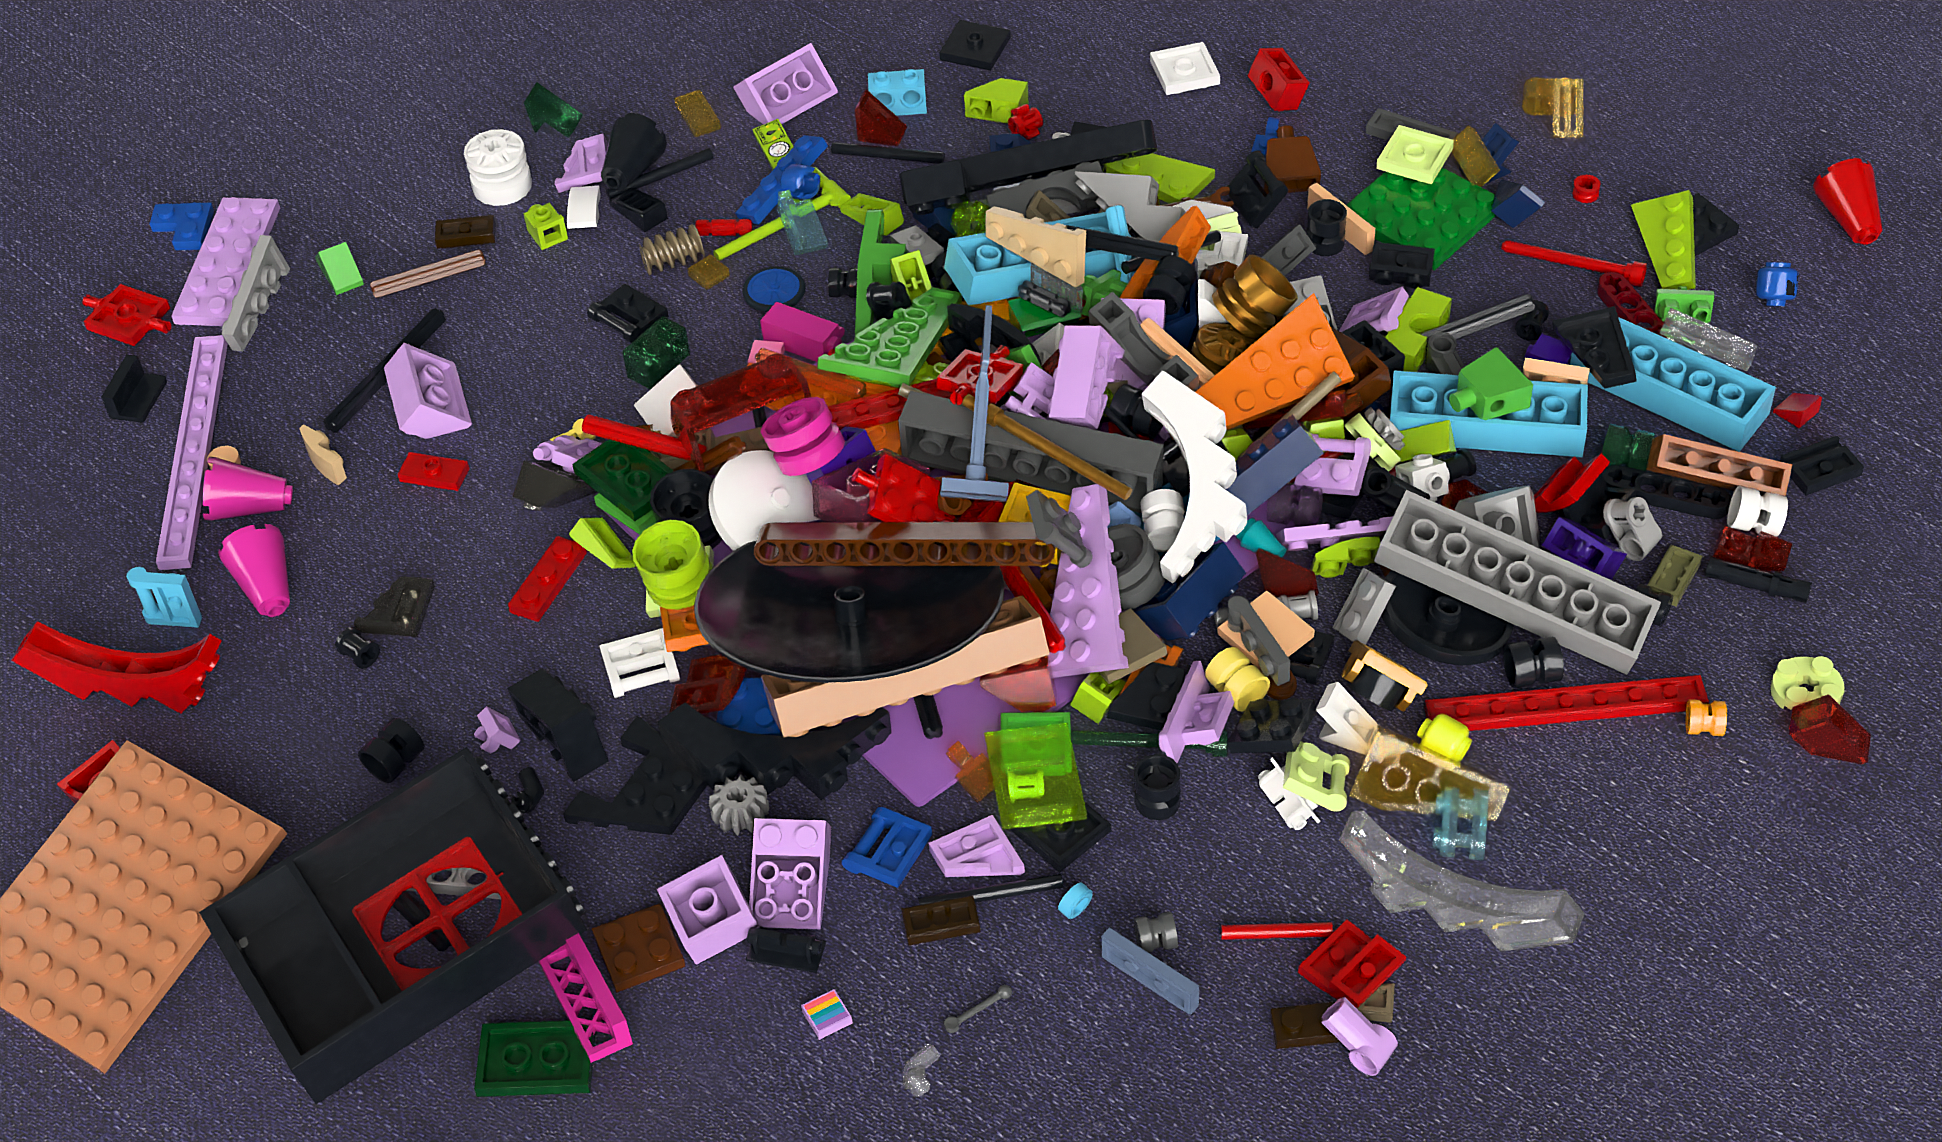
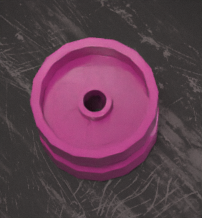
[760,397,845,476]

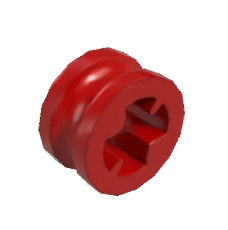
[1572,174,1601,203]

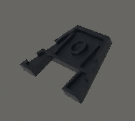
[563,716,707,835]

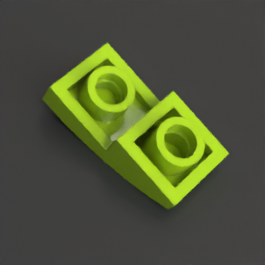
[1310,536,1380,578]

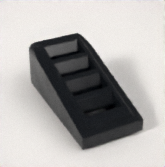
[609,188,668,232]

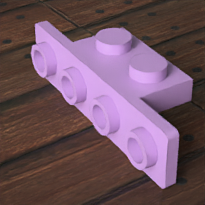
[1159,661,1234,763]

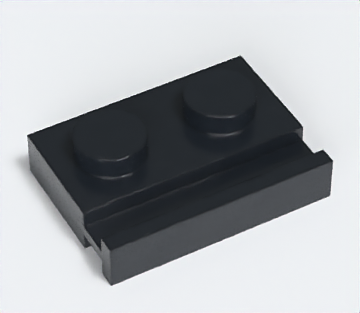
[1780,436,1864,496]

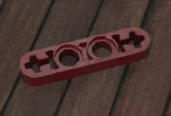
[1597,272,1676,342]

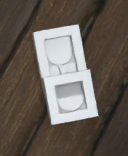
[567,186,601,229]

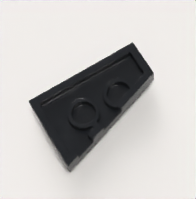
[1552,306,1637,389]

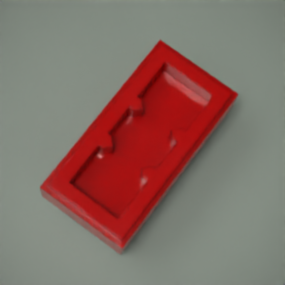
[397,452,470,491]

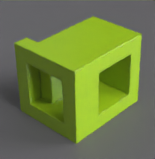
[523,203,568,250]

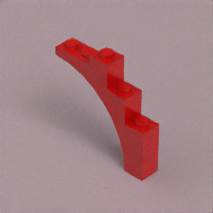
[11,621,222,714]

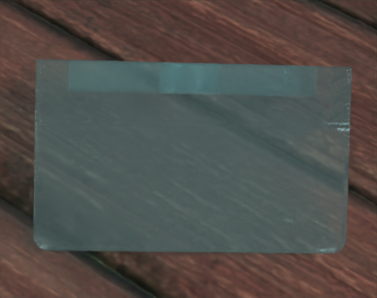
[777,190,828,255]

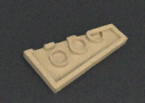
[986,206,1086,287]

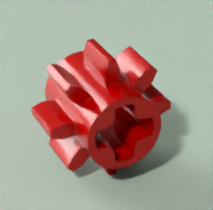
[1008,104,1043,140]

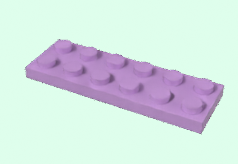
[171,197,280,326]

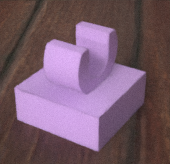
[474,706,521,754]

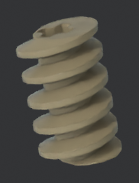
[639,224,705,275]

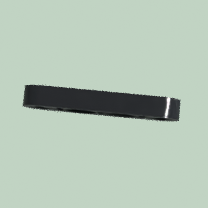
[1603,465,1731,519]

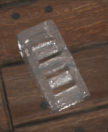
[1030,263,1083,314]

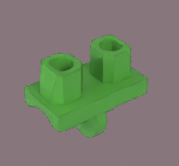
[1077,269,1128,317]
[1654,286,1715,325]

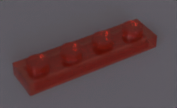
[1242,390,1363,429]

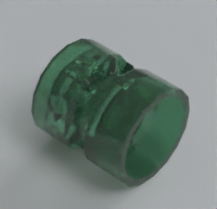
[1602,423,1655,471]

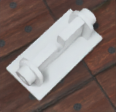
[1258,757,1320,830]

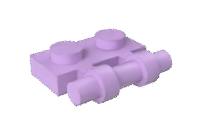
[1004,362,1054,420]
[533,435,602,473]

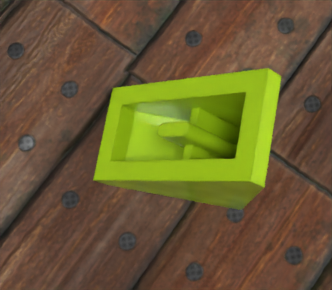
[890,250,932,302]
[1070,672,1126,725]

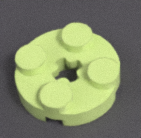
[1344,413,1401,471]
[1771,656,1845,720]

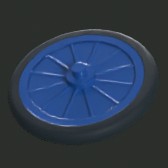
[742,266,805,312]

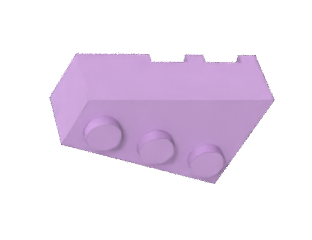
[1048,326,1125,430]

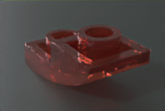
[1713,525,1792,571]

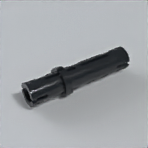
[1705,556,1812,603]

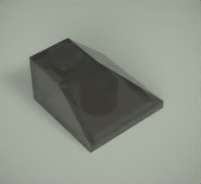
[513,460,597,511]

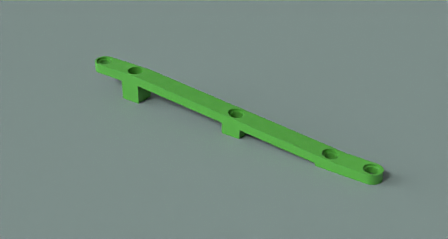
[847,209,907,516]

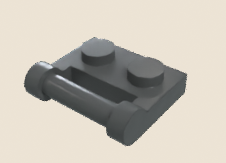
[1026,490,1092,568]

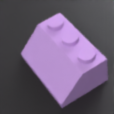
[733,43,838,125]
[384,343,472,439]

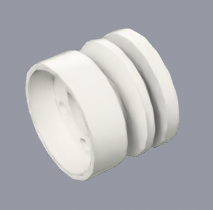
[464,129,532,206]

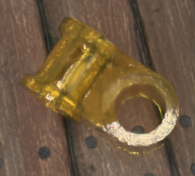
[1522,77,1579,117]

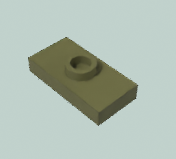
[1647,544,1703,607]

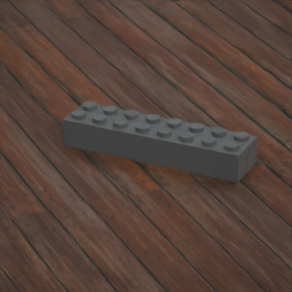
[898,391,1164,513]

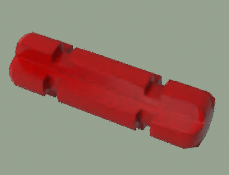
[695,219,753,236]

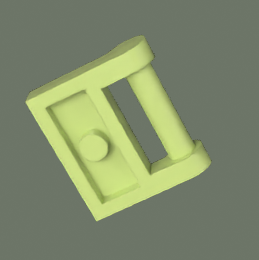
[1283,741,1350,811]

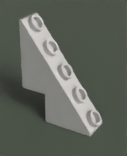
[1075,171,1186,242]

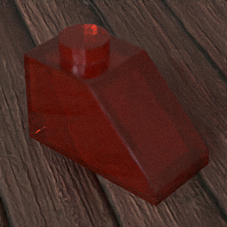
[980,655,1057,712]
[1789,694,1871,764]

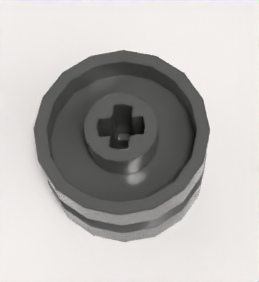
[1108,524,1165,611]

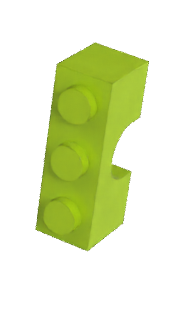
[1384,287,1452,372]

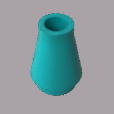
[1236,518,1287,564]

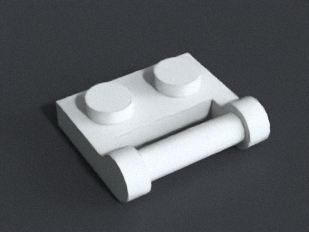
[599,628,680,698]

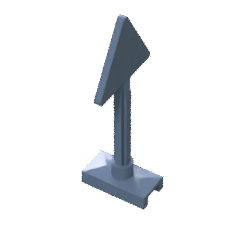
[940,305,1009,502]

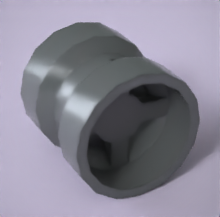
[1134,911,1178,953]

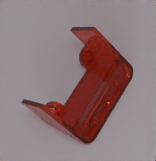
[670,354,811,471]

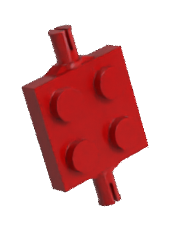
[82,284,171,346]
[937,345,1023,405]
[852,454,955,522]

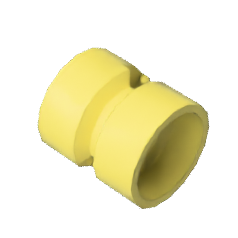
[1205,647,1270,712]

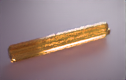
[755,348,867,399]

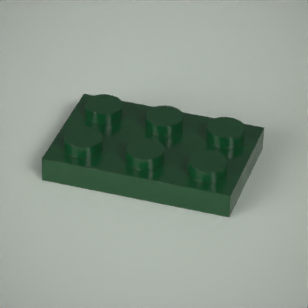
[572,439,674,521]
[474,1020,596,1097]

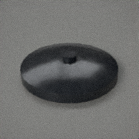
[1381,570,1514,665]

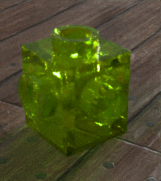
[951,200,990,237]

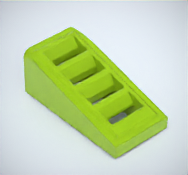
[840,193,904,236]
[569,518,635,569]

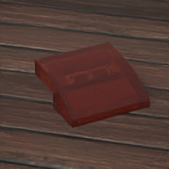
[669,654,747,714]

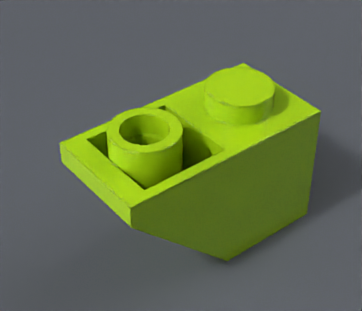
[964,78,1029,123]

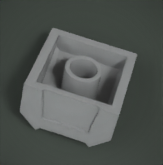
[1454,485,1540,548]

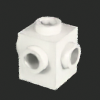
[1395,454,1450,502]

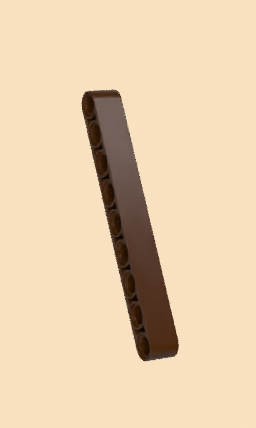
[754,522,1055,566]

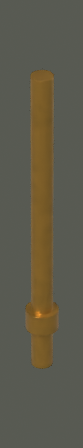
[962,394,1132,500]

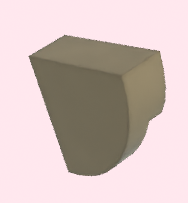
[1356,983,1395,1023]

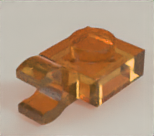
[946,741,1005,804]

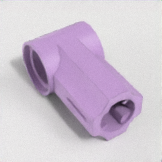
[1321,997,1398,1076]

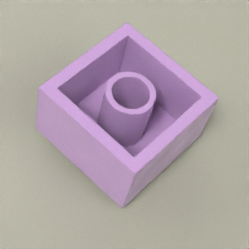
[657,855,759,965]

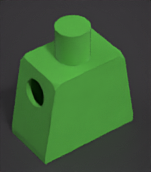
[1449,347,1533,420]

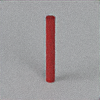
[1221,922,1333,940]

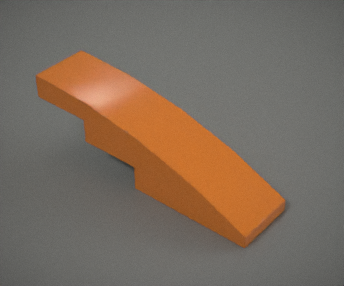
[1120,206,1211,299]

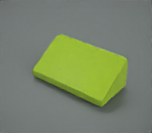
[1388,420,1456,465]

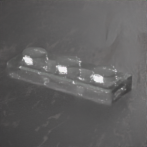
[1659,308,1758,371]

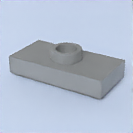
[890,225,944,266]

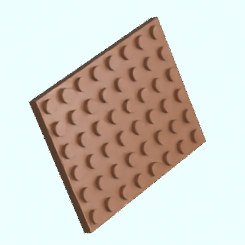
[0,740,287,1074]

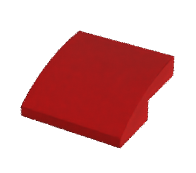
[1534,453,1610,513]
[1298,919,1407,1008]

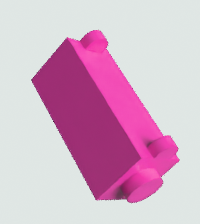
[760,302,845,362]

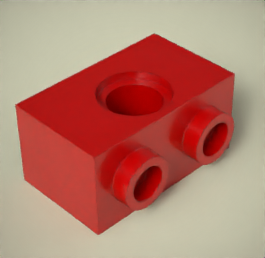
[1247,48,1310,111]

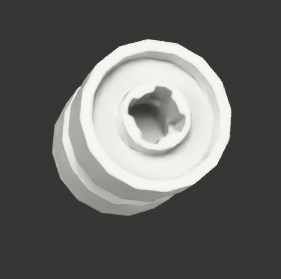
[1727,486,1788,538]
[1140,489,1185,552]

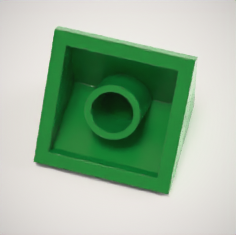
[1008,286,1082,338]

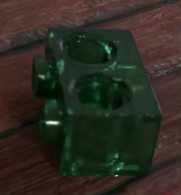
[622,316,690,389]

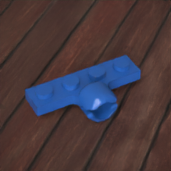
[735,135,828,225]

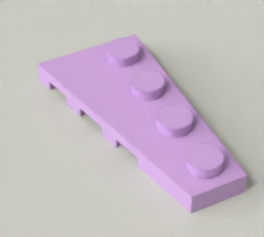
[1276,516,1393,551]

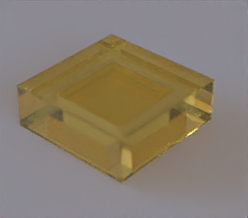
[687,254,730,290]

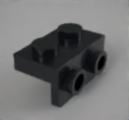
[1369,242,1435,289]
[1563,473,1638,540]

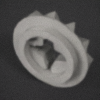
[1365,407,1405,450]

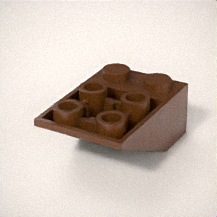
[1319,327,1392,424]

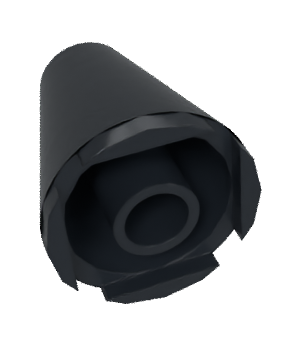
[601,113,667,190]

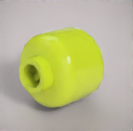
[1417,713,1472,766]

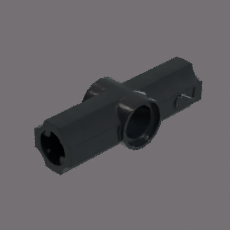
[1337,453,1430,510]

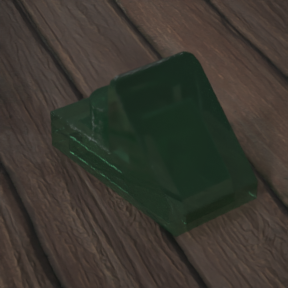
[523,82,583,138]

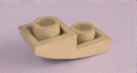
[299,424,347,485]

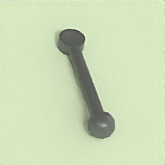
[944,984,1012,1033]

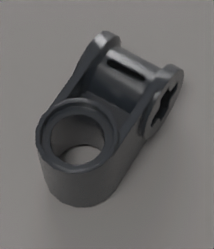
[866,281,912,321]

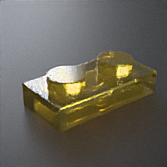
[1452,125,1500,187]

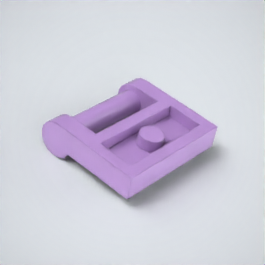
[1339,287,1409,332]
[1294,434,1371,496]

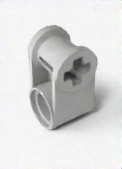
[1603,497,1662,561]

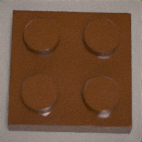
[592,903,686,993]

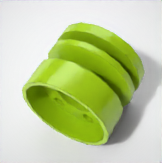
[632,520,713,610]

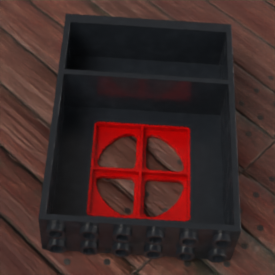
[199,747,587,1104]

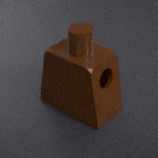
[1263,126,1321,194]

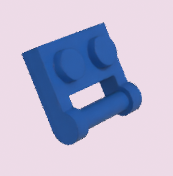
[841,807,932,888]

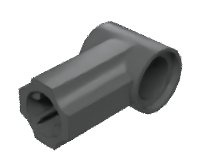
[1425,332,1465,375]

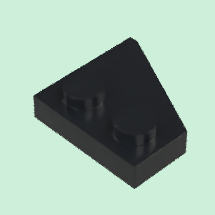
[1107,662,1185,731]

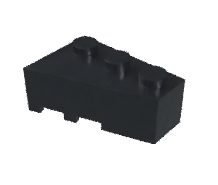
[507,668,609,782]

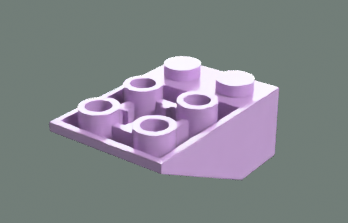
[749,818,831,930]

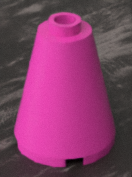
[203,457,293,521]
[218,524,290,617]

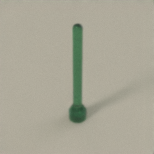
[1071,729,1228,757]

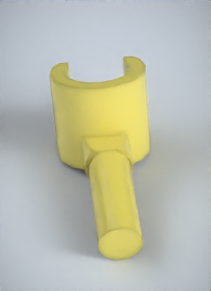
[550,419,596,441]

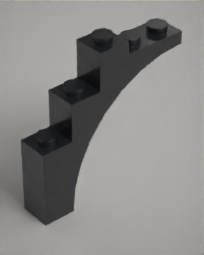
[658,703,892,800]

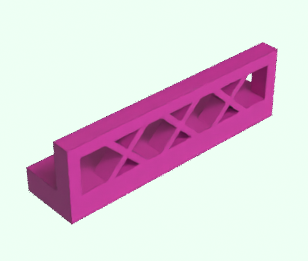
[538,933,633,1063]

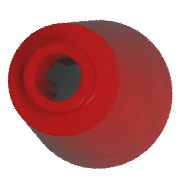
[1813,158,1882,245]

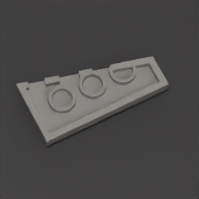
[222,235,290,352]

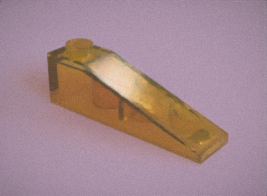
[1349,725,1511,821]

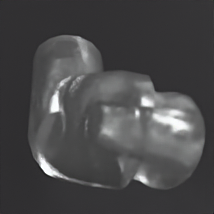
[903,1043,940,1097]

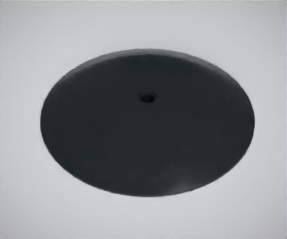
[694,515,1005,683]

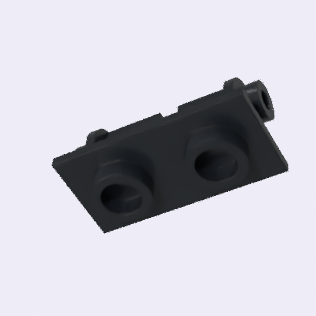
[746,926,826,973]

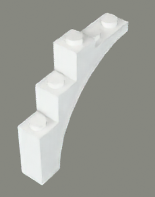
[1142,371,1247,584]

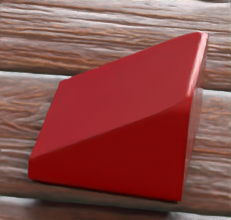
[1773,393,1822,428]

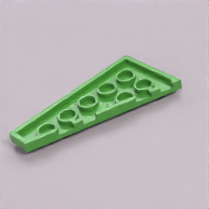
[817,287,962,387]

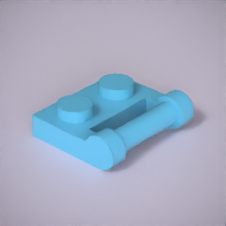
[126,567,202,628]

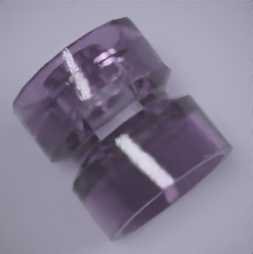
[1267,482,1323,527]

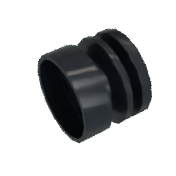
[650,469,722,549]

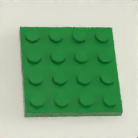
[1346,168,1496,271]

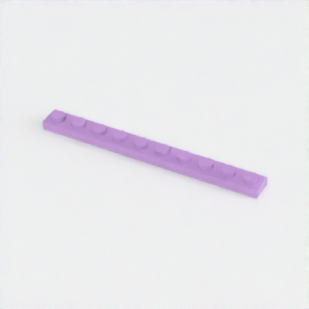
[156,335,228,570]

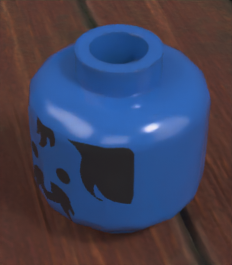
[1756,262,1799,306]

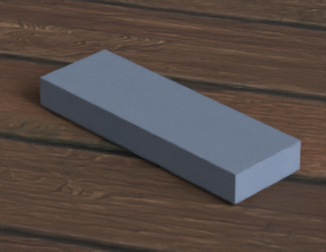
[1101,927,1199,1015]

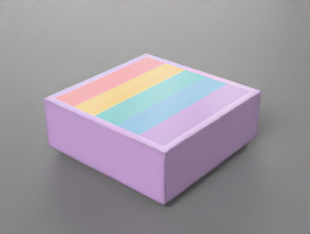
[801,989,852,1040]

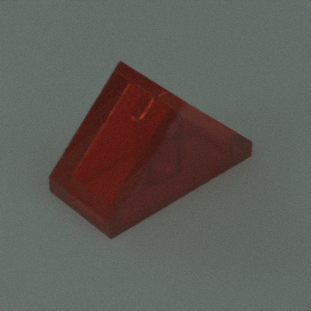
[855,89,908,147]
[1255,548,1319,598]

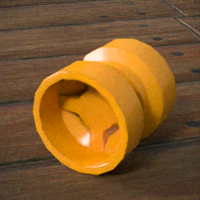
[1685,699,1727,736]

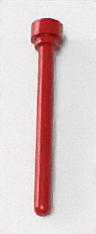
[1501,240,1647,287]

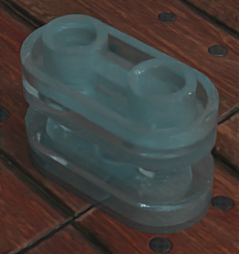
[1433,786,1489,861]

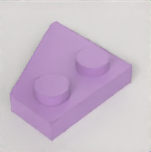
[555,133,608,193]
[929,815,1025,877]

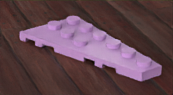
[1040,484,1129,679]

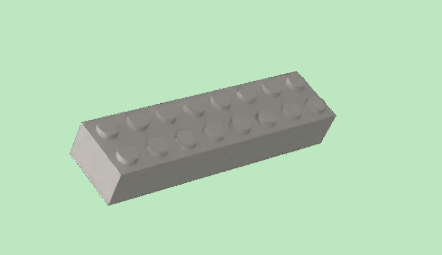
[1374,490,1661,675]

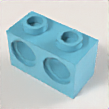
[868,69,927,118]

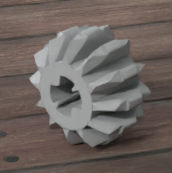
[709,774,770,836]

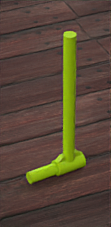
[713,167,851,261]

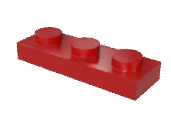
[508,536,587,622]

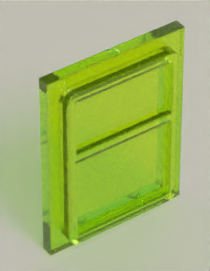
[984,723,1087,830]

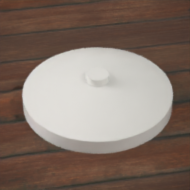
[708,450,835,551]

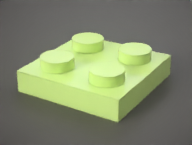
[1377,125,1454,184]

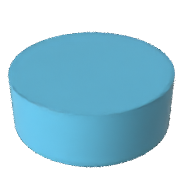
[1058,882,1093,919]

